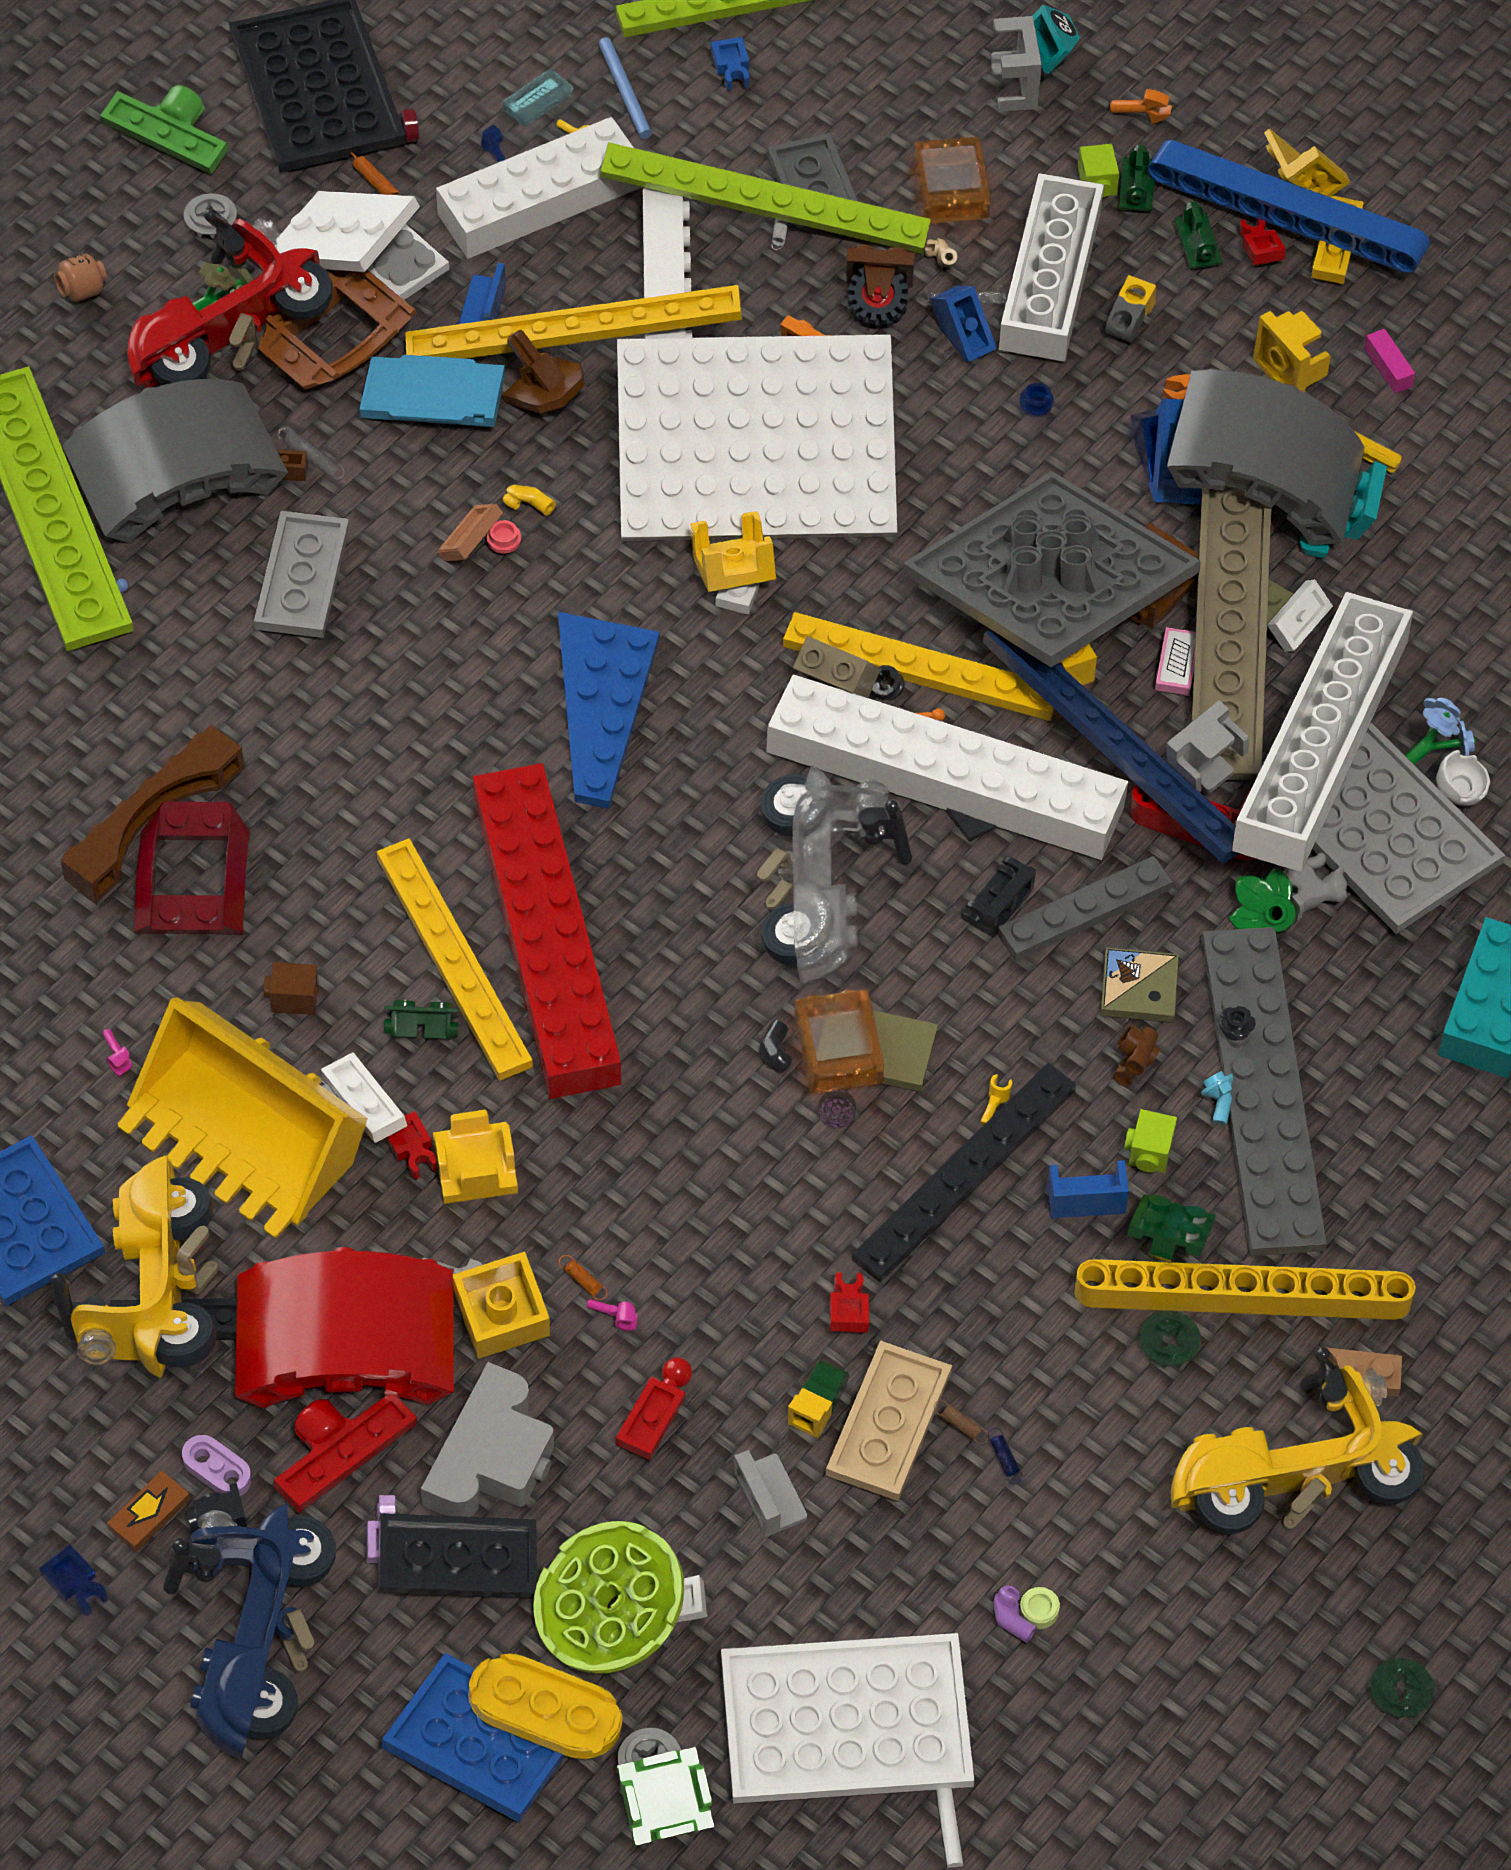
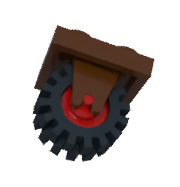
[846,245,915,329]

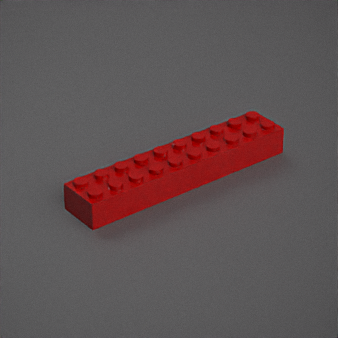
[473,763,622,1099]

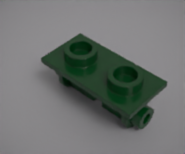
[1119,145,1154,211]
[1174,201,1223,269]
[384,1000,460,1040]

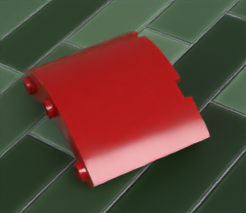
[235,1247,454,1409]

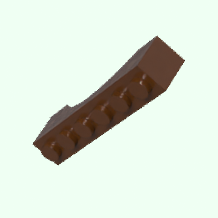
[61,725,245,903]

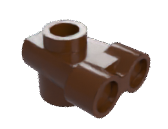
[1113,1024,1160,1086]

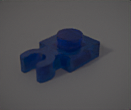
[39,1544,108,1616]

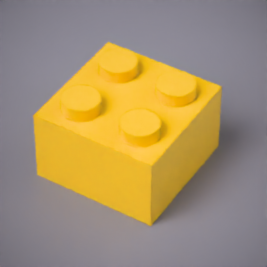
[452,1252,550,1359]

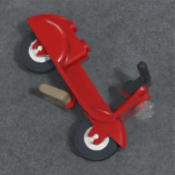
[127,209,333,388]

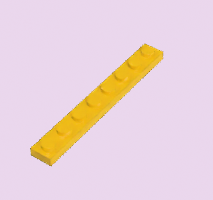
[783,612,1055,721]
[377,838,533,1081]

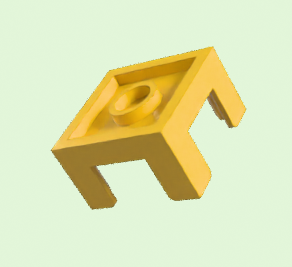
[690,511,776,592]

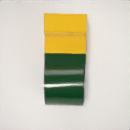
[788,1360,849,1439]

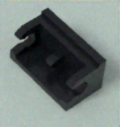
[961,856,1036,938]

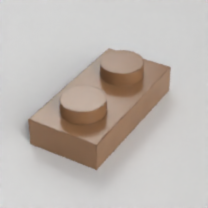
[1326,1347,1402,1397]

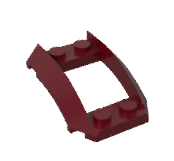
[134,801,250,935]

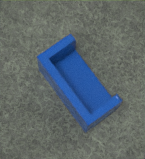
[1047,1160,1129,1219]

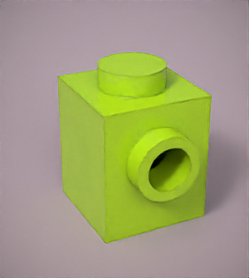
[1124,1109,1177,1173]

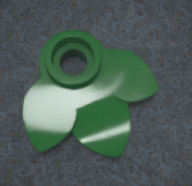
[1229,868,1296,932]

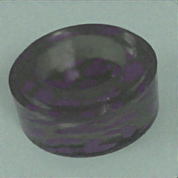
[819,1090,856,1128]

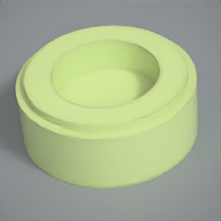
[1020,1587,1060,1629]

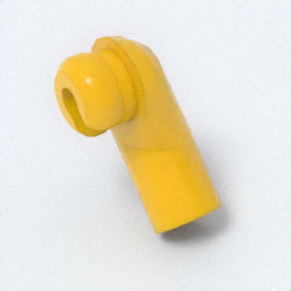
[503,484,556,516]

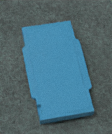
[360,355,506,427]

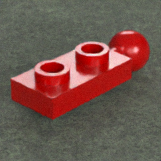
[616,1357,692,1460]

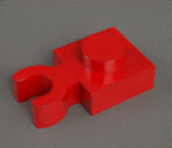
[1240,219,1286,265]
[385,1111,437,1179]
[829,1272,869,1333]

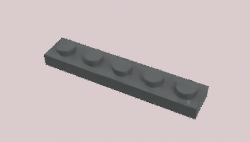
[997,856,1172,961]

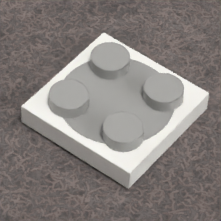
[368,224,449,300]

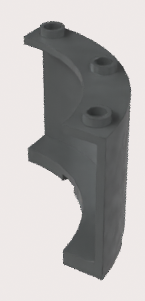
[1167,369,1365,545]
[62,379,288,543]

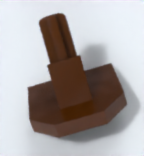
[502,330,585,413]

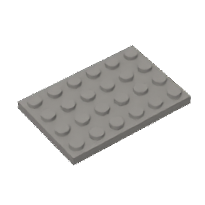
[1312,722,1505,934]

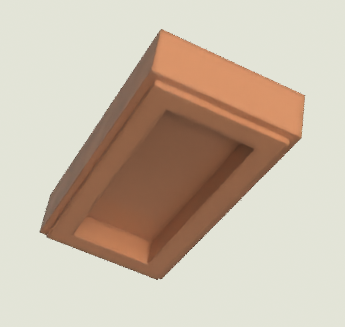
[437,504,503,561]

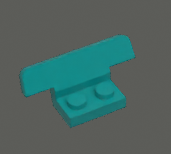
[1300,461,1387,558]

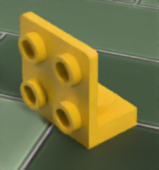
[1264,129,1351,197]

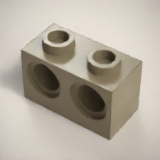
[793,636,881,698]

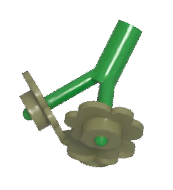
[193,263,253,311]

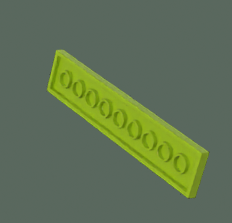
[0,366,134,651]

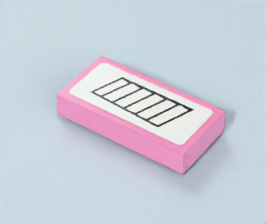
[1155,627,1196,696]

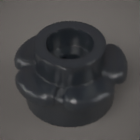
[1219,1006,1256,1041]

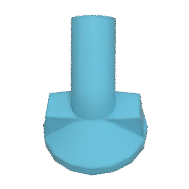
[1200,1071,1234,1125]

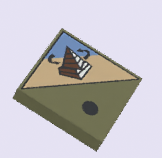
[1101,947,1179,1022]

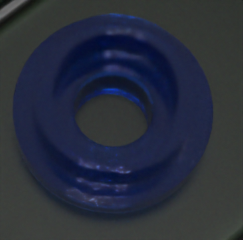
[1020,383,1054,415]

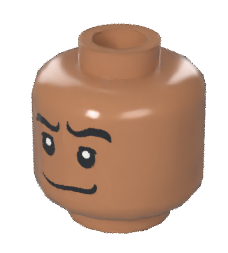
[54,253,107,302]

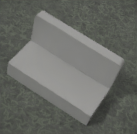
[734,1450,807,1537]

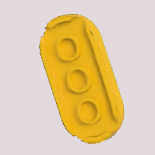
[468,1654,623,1759]

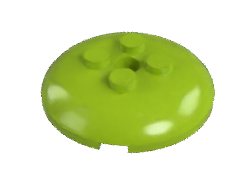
[534,1521,684,1673]

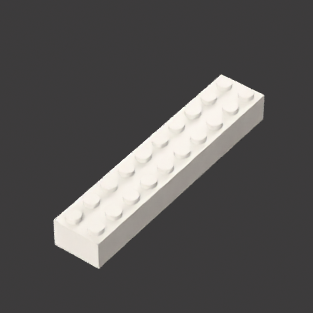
[1232,592,1413,872]
[766,675,1128,860]

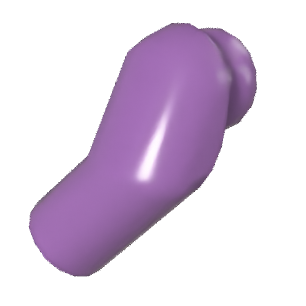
[993,1585,1037,1643]

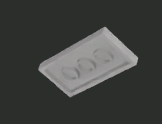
[254,511,349,638]

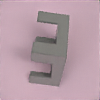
[990,16,1041,112]

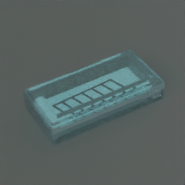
[503,68,573,127]

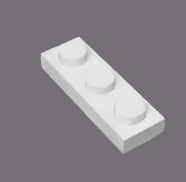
[321,1052,407,1143]

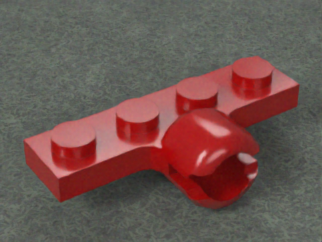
[273,1394,417,1513]

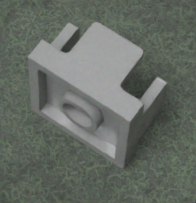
[1167,700,1249,793]

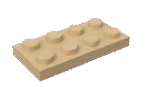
[826,1341,952,1501]

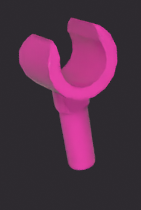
[103,1029,133,1076]
[587,1299,638,1331]

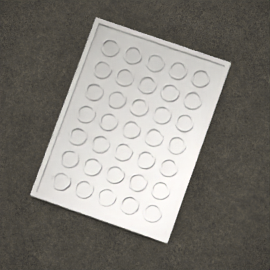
[617,335,897,541]

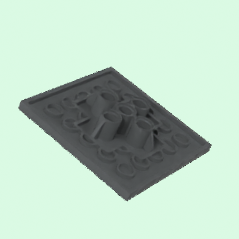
[903,471,1200,667]

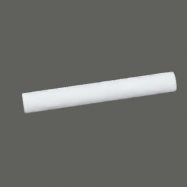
[936,1788,963,1868]

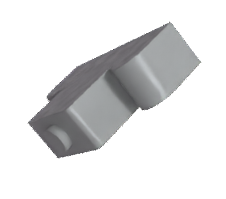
[421,1362,554,1517]

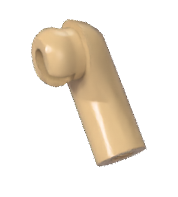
[925,238,957,267]

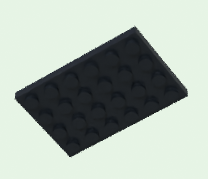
[229,0,406,173]

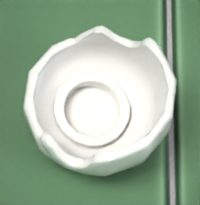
[1436,750,1490,806]

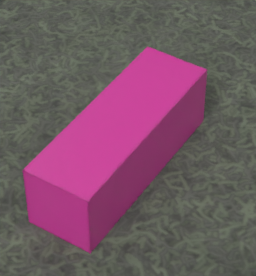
[1364,329,1415,394]

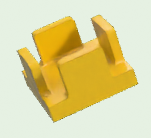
[1253,311,1331,393]
[433,1110,518,1204]

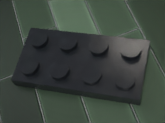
[378,1513,537,1599]

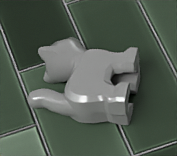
[1283,852,1347,921]

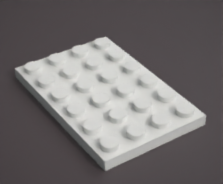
[721,1633,974,1804]

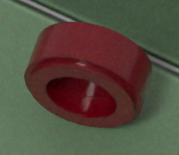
[401,109,419,143]

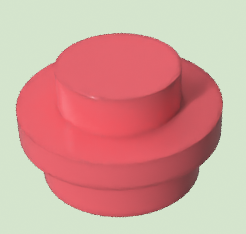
[487,520,521,553]

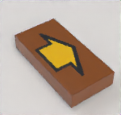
[107,1470,191,1552]

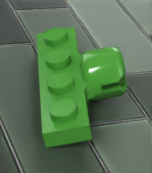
[100,85,229,174]

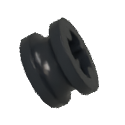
[872,665,905,700]

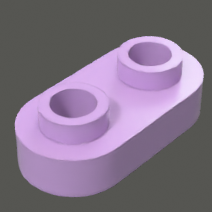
[182,1435,251,1496]

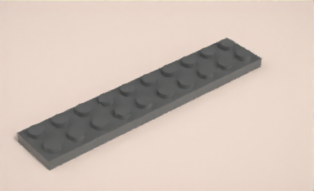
[1202,927,1327,1256]

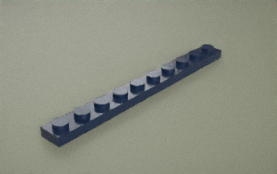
[982,630,1241,863]

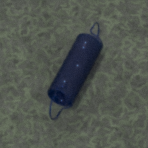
[988,1428,1022,1484]

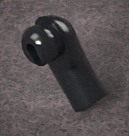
[759,1020,792,1072]

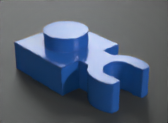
[711,37,749,90]

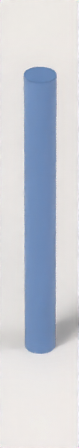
[599,37,652,139]

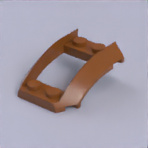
[258,269,417,390]

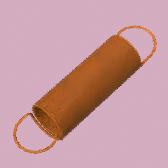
[559,1255,607,1300]

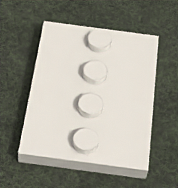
[273,191,420,272]

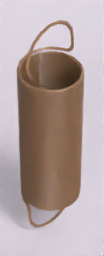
[934,1400,988,1444]

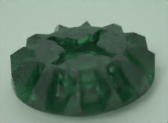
[1140,1310,1201,1368]
[1370,1658,1434,1720]

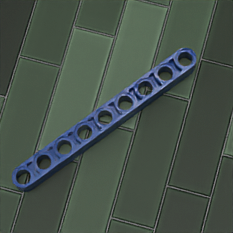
[1148,140,1430,273]

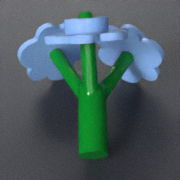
[1405,698,1476,765]

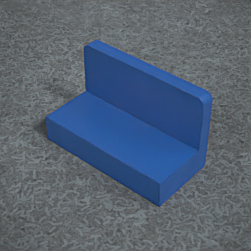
[459,263,506,324]

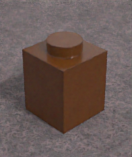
[263,962,319,1015]

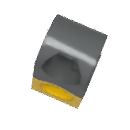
[1105,275,1156,343]

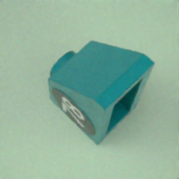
[1032,4,1080,74]

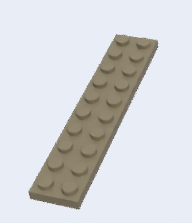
[1192,486,1271,780]

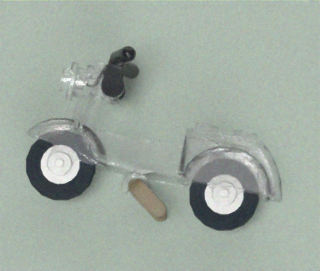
[757,765,912,986]

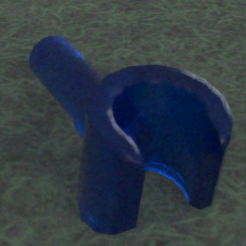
[481,125,506,163]

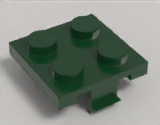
[1127,1194,1216,1263]

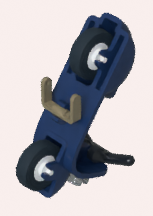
[163,1503,336,1760]

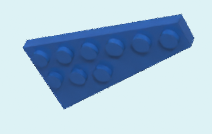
[558,612,660,809]

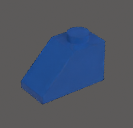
[930,286,997,362]

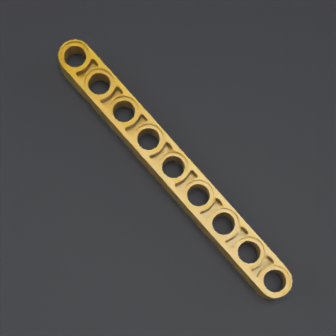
[1074,1259,1416,1320]

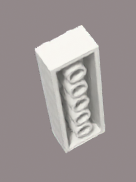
[436,117,642,259]
[999,173,1104,362]

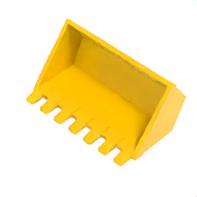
[118,997,368,1238]

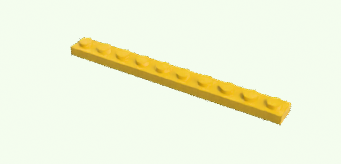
[405,285,742,359]

